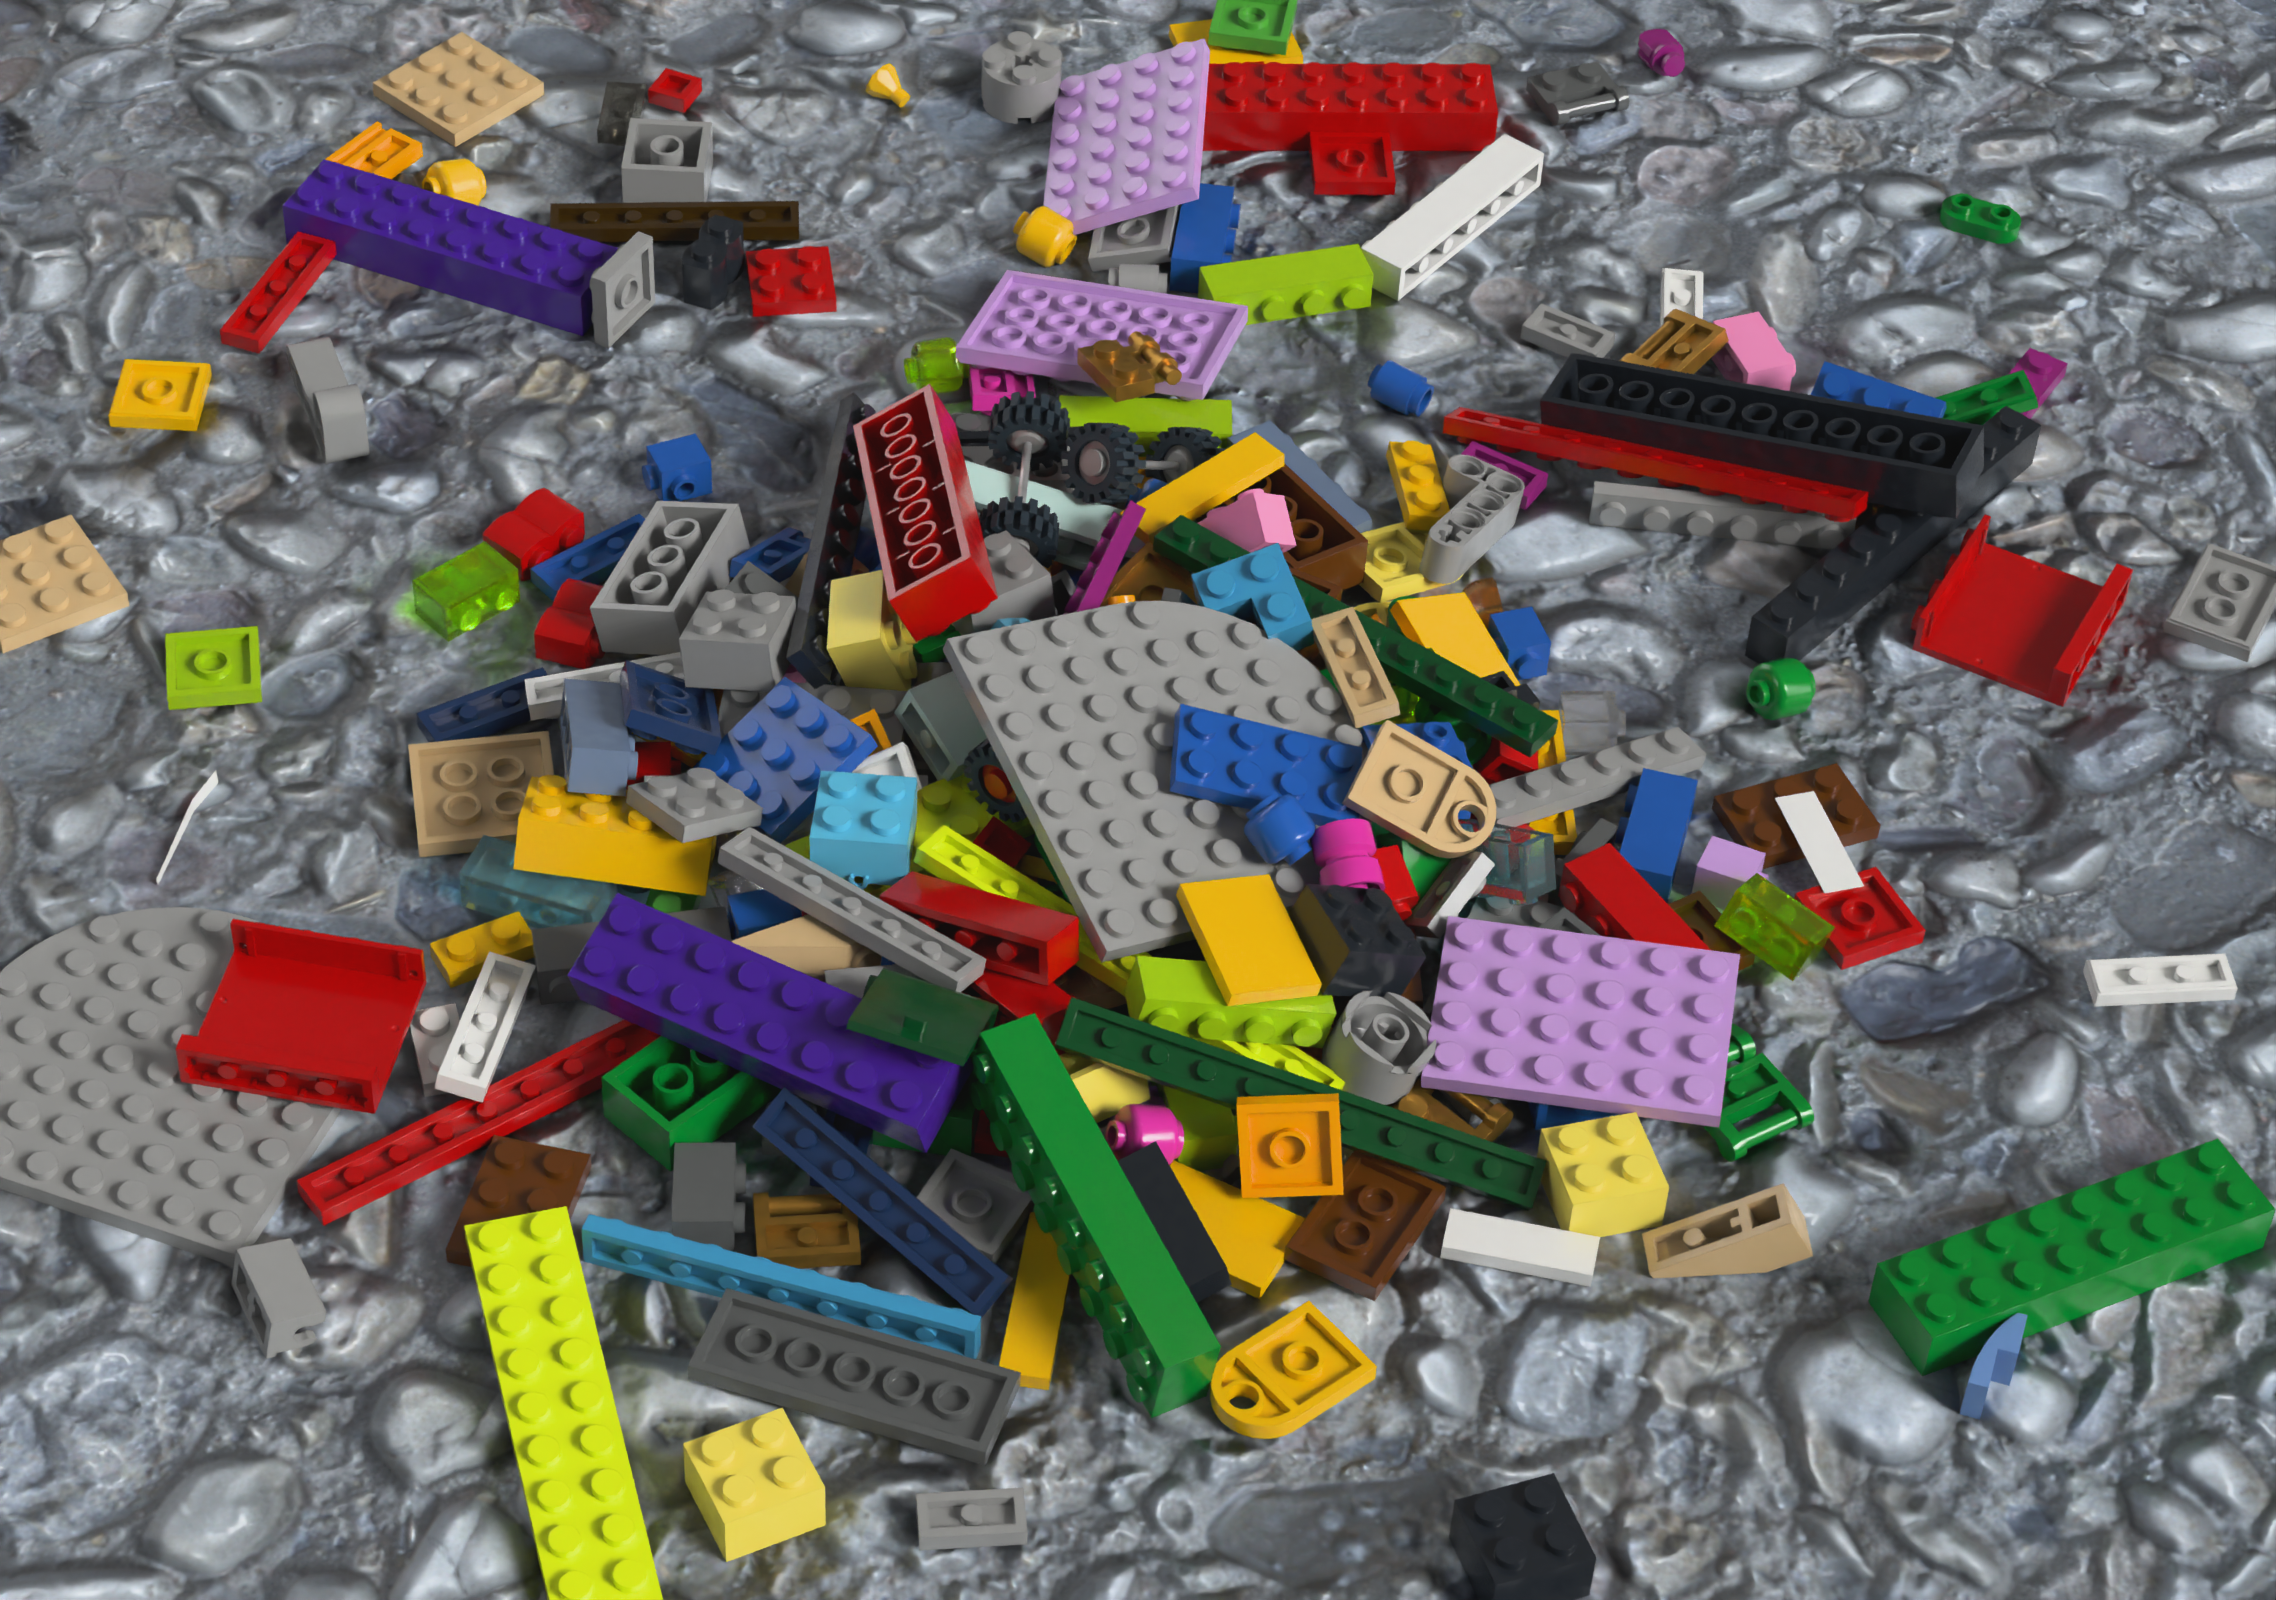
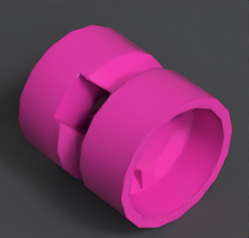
[1310,818,1385,891]

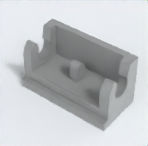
[231,1238,326,1359]

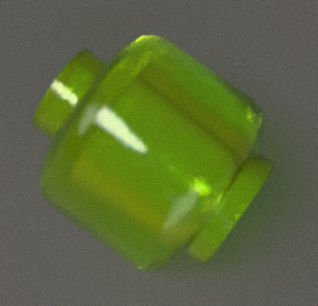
[904,337,969,394]

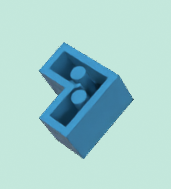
[1191,543,1314,651]

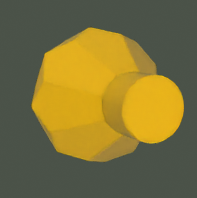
[866,63,910,108]

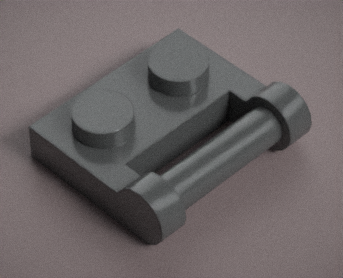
[1526,61,1629,126]

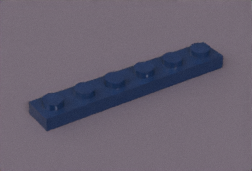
[752,1087,1013,1318]

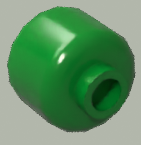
[1746,658,1816,720]

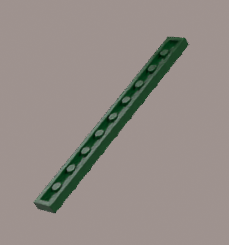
[1153,515,1558,757]
[1054,997,1547,1211]

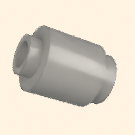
[1108,264,1167,294]

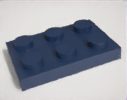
[619,660,722,755]

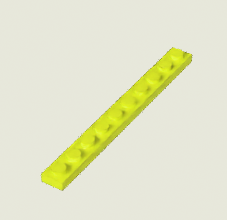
[913,825,1345,1090]

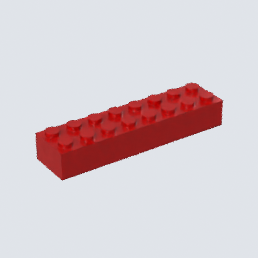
[1203,62,1498,151]
[853,384,998,642]

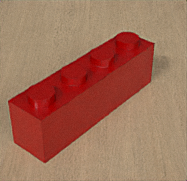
[1558,843,1711,950]
[879,871,1079,986]
[960,968,1077,1056]

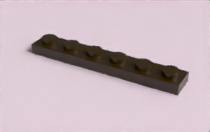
[550,201,799,243]

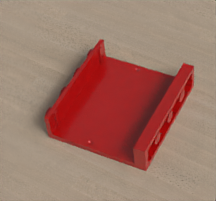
[1911,514,2133,707]
[176,919,427,1114]

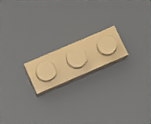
[1311,607,1400,729]

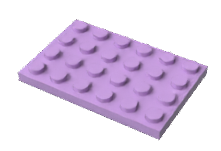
[1043,38,1210,235]
[956,270,1248,401]
[1421,916,1740,1128]

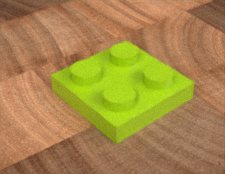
[165,626,262,710]

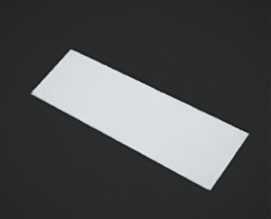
[1775,791,1864,893]

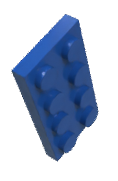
[1169,704,1362,826]

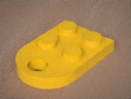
[1210,1301,1377,1439]

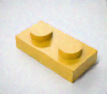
[430,911,534,988]

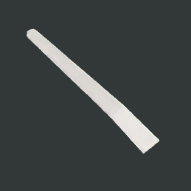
[156,770,218,884]

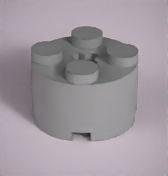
[981,31,1062,124]
[1320,990,1436,1105]

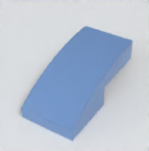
[1959,1313,2028,1420]

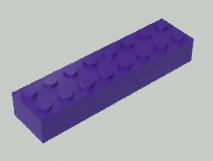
[282,159,618,336]
[567,893,974,1153]

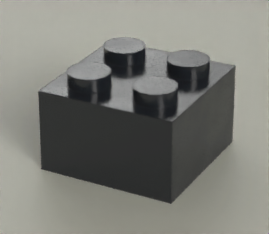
[1288,883,1426,997]
[1449,1473,1596,1600]

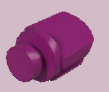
[1638,29,1685,77]

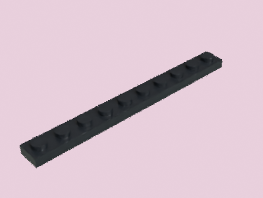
[786,392,876,689]

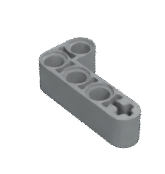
[286,337,369,464]
[1419,454,1525,584]

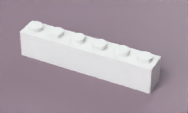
[1361,134,1544,301]

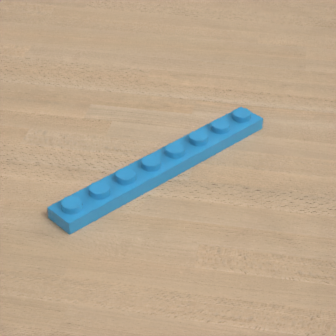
[581,1214,981,1359]

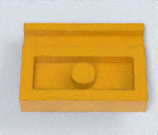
[325,121,423,180]

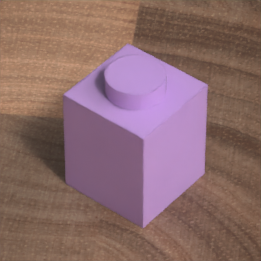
[1692,836,1769,916]

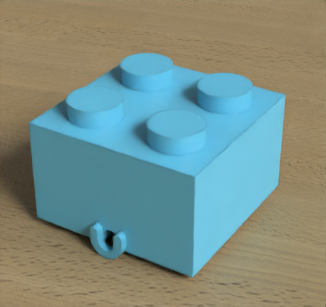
[809,771,917,890]

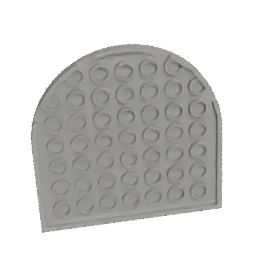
[943,601,1372,963]
[0,907,341,1267]

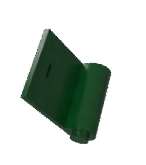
[846,968,999,1066]

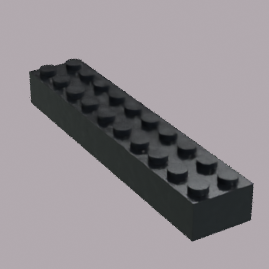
[1540,353,1984,519]

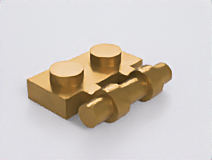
[1077,331,1182,402]

